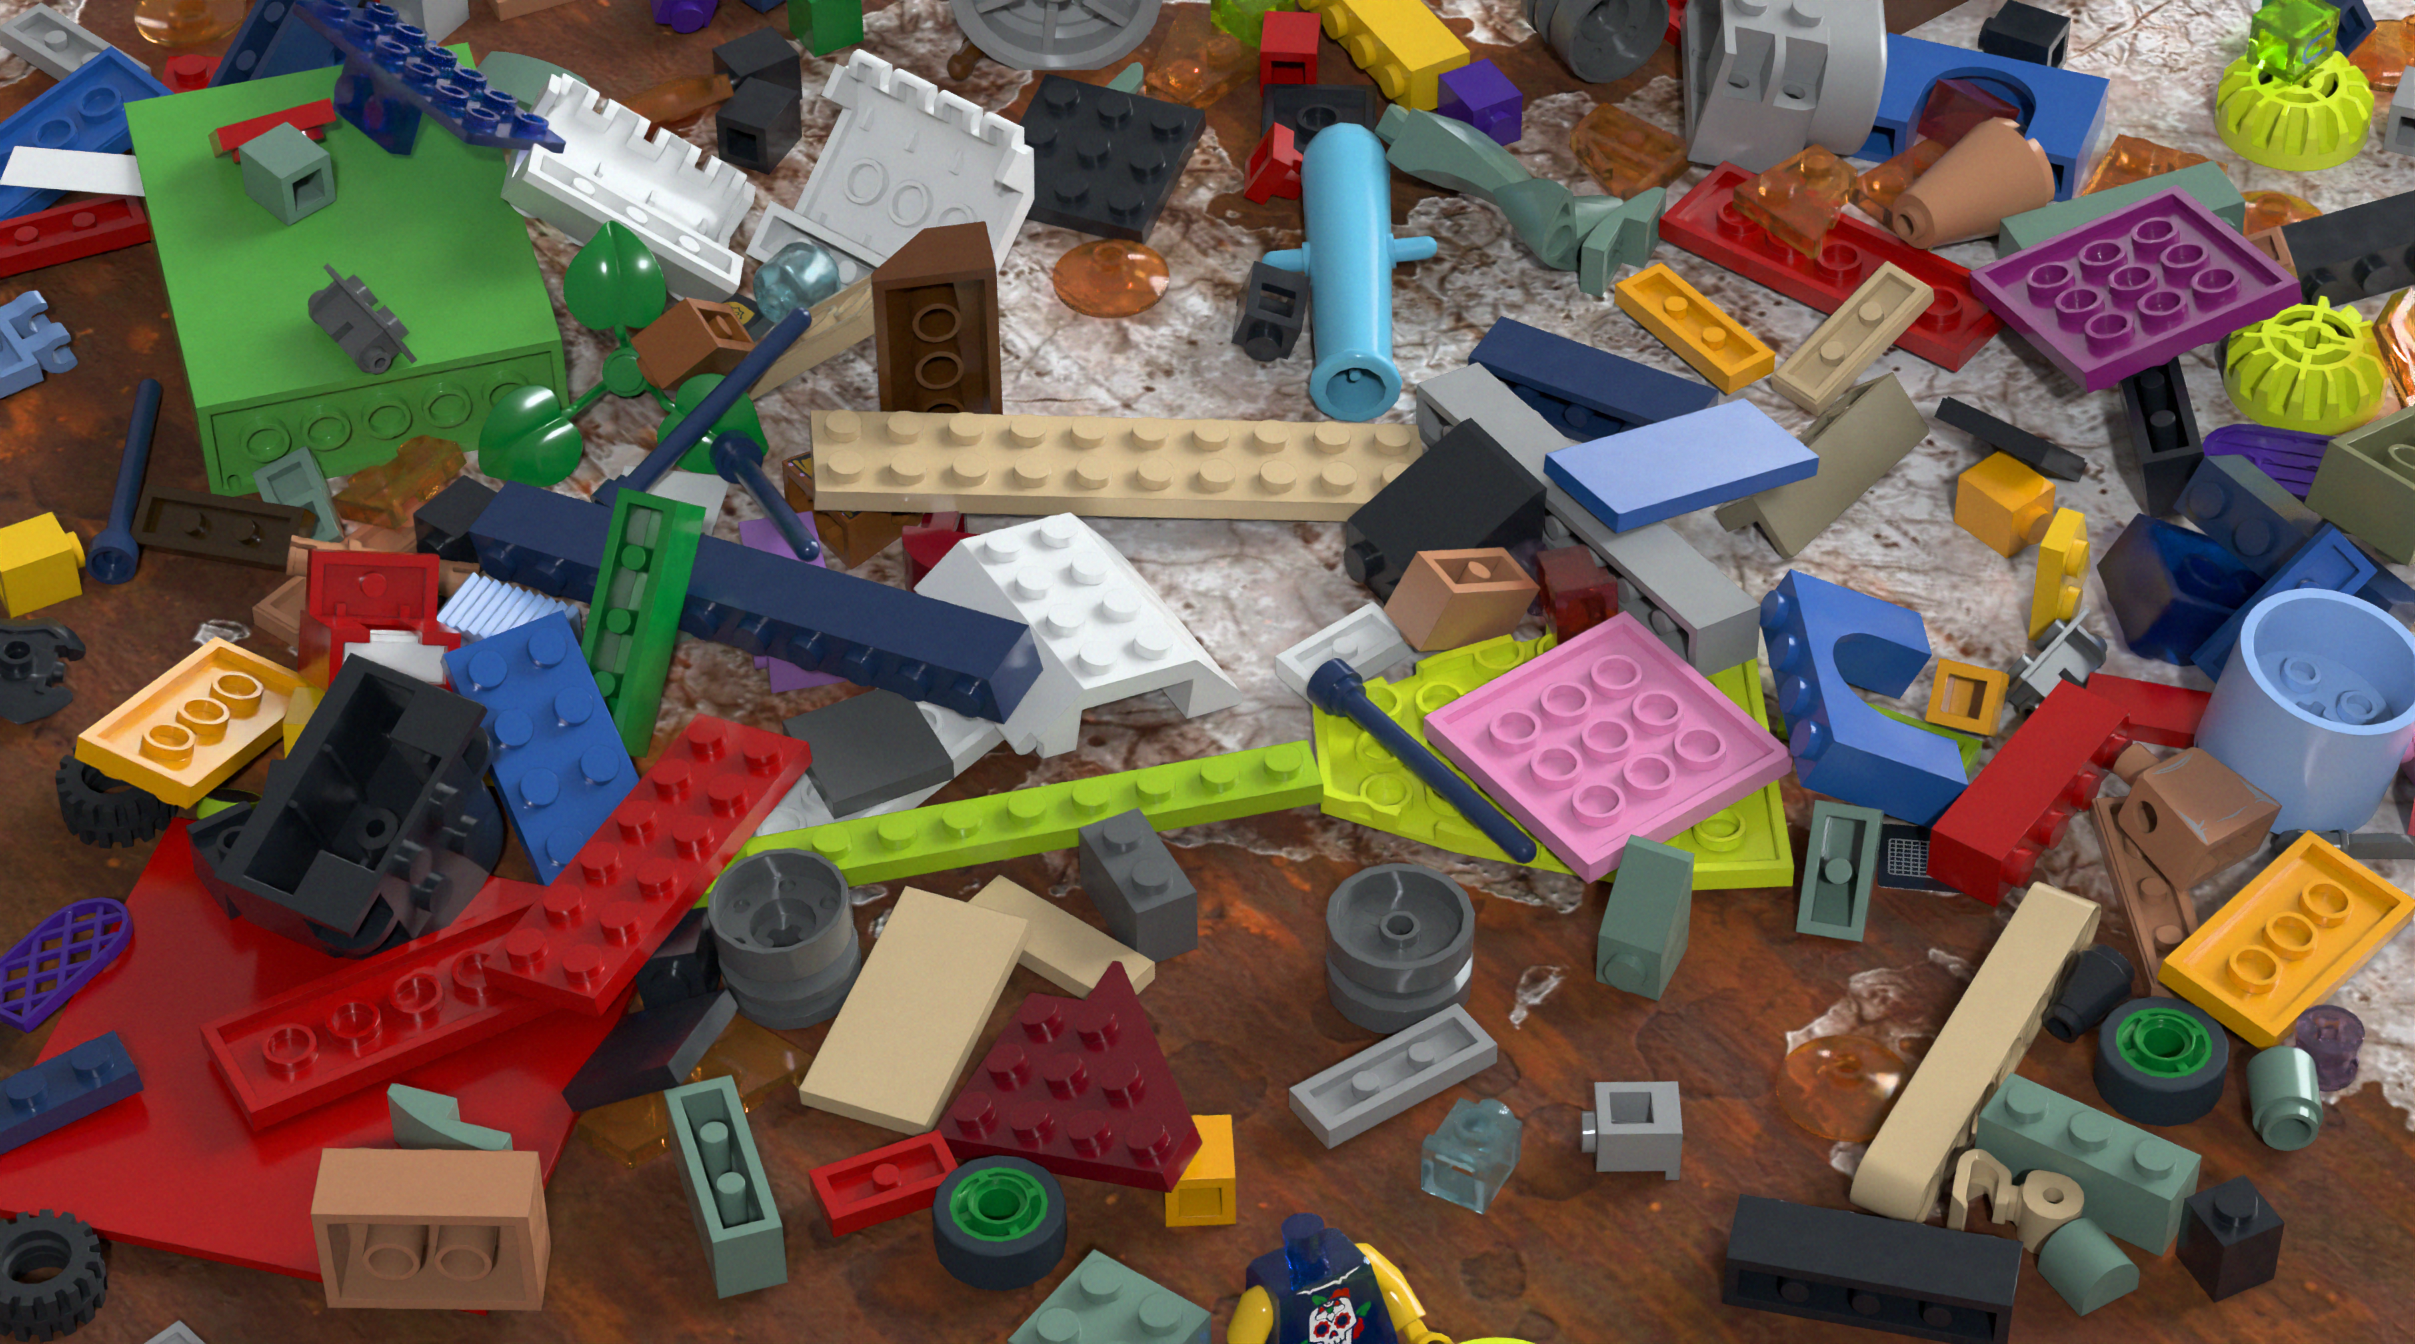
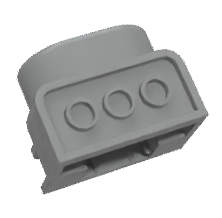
[1680,0,1887,177]

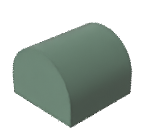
[2037,1217,2140,1317]

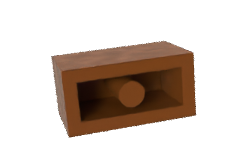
[630,297,756,391]

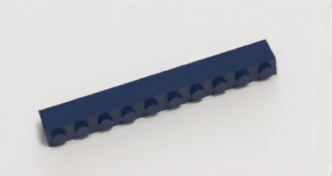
[467,480,1043,724]

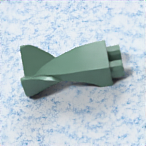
[1374,104,1624,271]

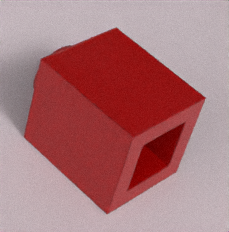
[1260,11,1321,97]

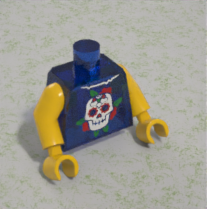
[1227,1213,1454,1344]

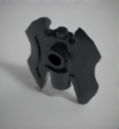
[0,616,86,725]

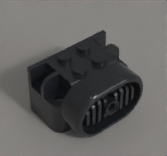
[214,652,504,961]

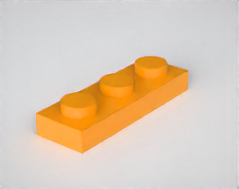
[1614,262,1776,395]

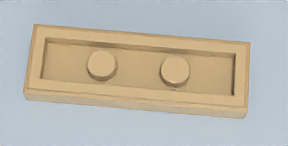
[1770,261,1934,417]
[967,874,1155,1000]

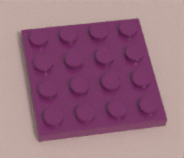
[1969,185,2303,394]

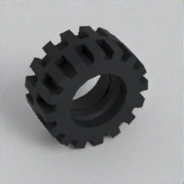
[55,745,179,849]
[0,1209,108,1343]

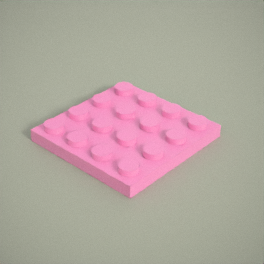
[1423,611,1793,884]

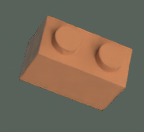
[1383,547,1540,651]

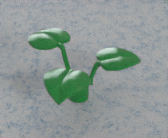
[478,220,769,487]

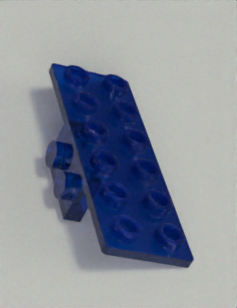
[292,0,566,155]

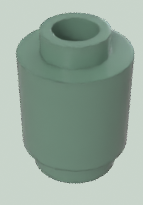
[2246,1046,2324,1151]

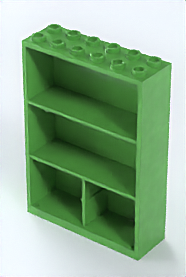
[123,42,572,497]

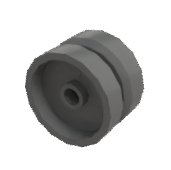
[1325,863,1475,1035]

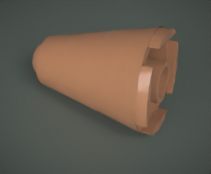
[1892,117,2055,249]

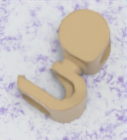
[1946,1149,2084,1255]

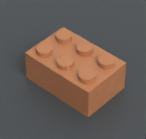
[311,1148,551,1311]

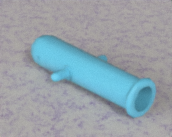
[1262,122,1438,422]

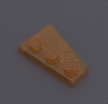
[577,1013,815,1170]

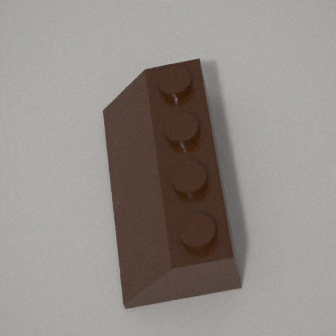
[871,221,1003,415]

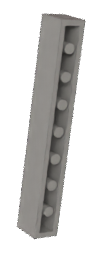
[1416,362,1761,677]

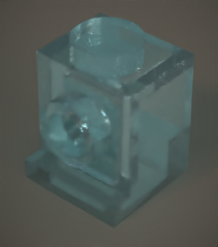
[1421,1097,1522,1214]

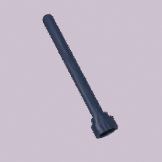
[590,307,812,509]
[85,378,162,585]
[709,430,820,562]
[1307,658,1537,864]

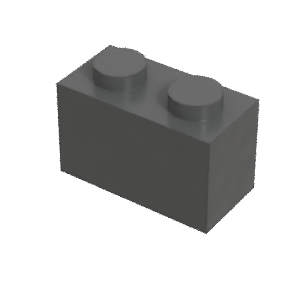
[1078,807,1198,963]

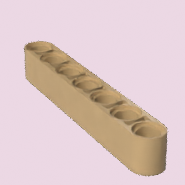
[1850,881,2101,1224]

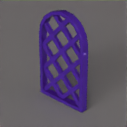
[0,897,134,1034]

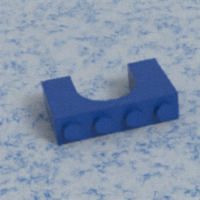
[1848,33,2110,202]
[1760,569,1969,829]

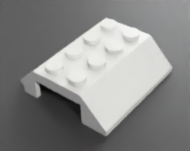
[745,49,1034,296]
[500,73,756,303]
[913,512,1243,759]

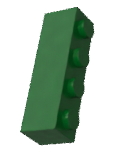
[581,487,707,758]

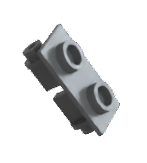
[308,263,417,374]
[2004,607,2107,721]

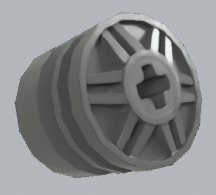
[1520,0,1670,83]
[708,848,863,1030]

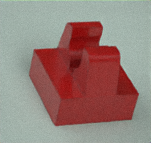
[1243,122,1304,205]

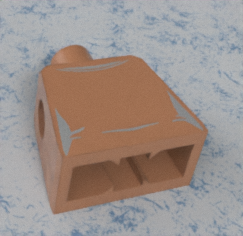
[2113,742,2282,893]

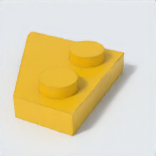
[2028,507,2091,642]

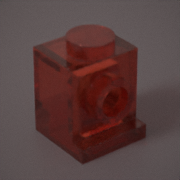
[1536,544,1619,646]

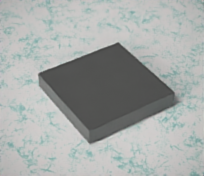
[782,688,954,819]

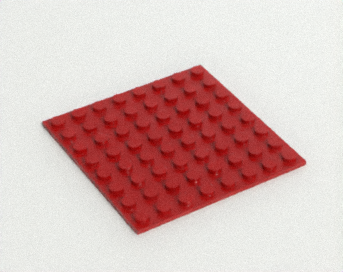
[0,817,638,1316]

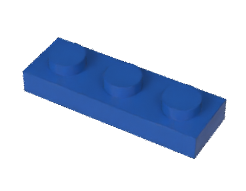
[2189,522,2378,685]

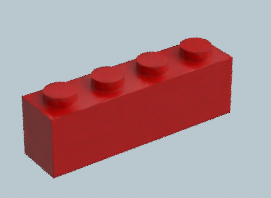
[1926,679,2133,908]

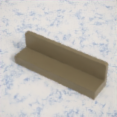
[1714,372,1929,559]

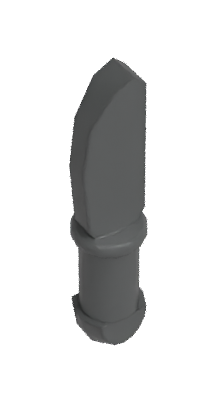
[2275,829,2415,860]

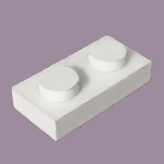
[1275,601,1414,705]

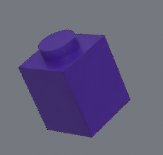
[1438,58,1523,146]

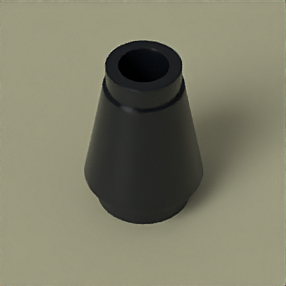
[2042,944,2135,1043]

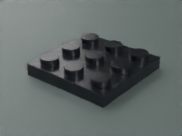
[1018,74,1206,247]

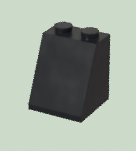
[1343,418,1547,606]

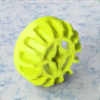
[2214,40,2374,172]
[2223,296,2392,436]

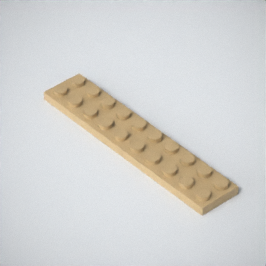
[809,409,1423,522]

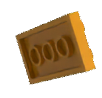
[74,637,317,809]
[2156,830,2415,1051]

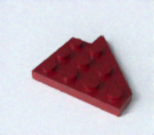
[934,961,1203,1193]

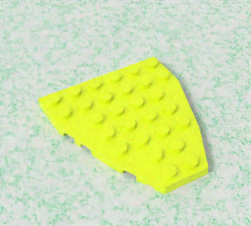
[1312,606,1794,890]

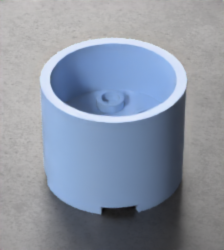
[2194,588,2415,835]

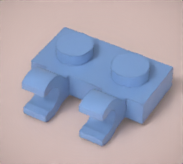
[0,290,78,398]

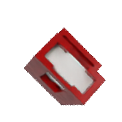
[297,549,461,692]

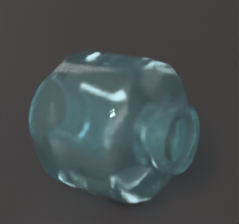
[753,242,841,324]

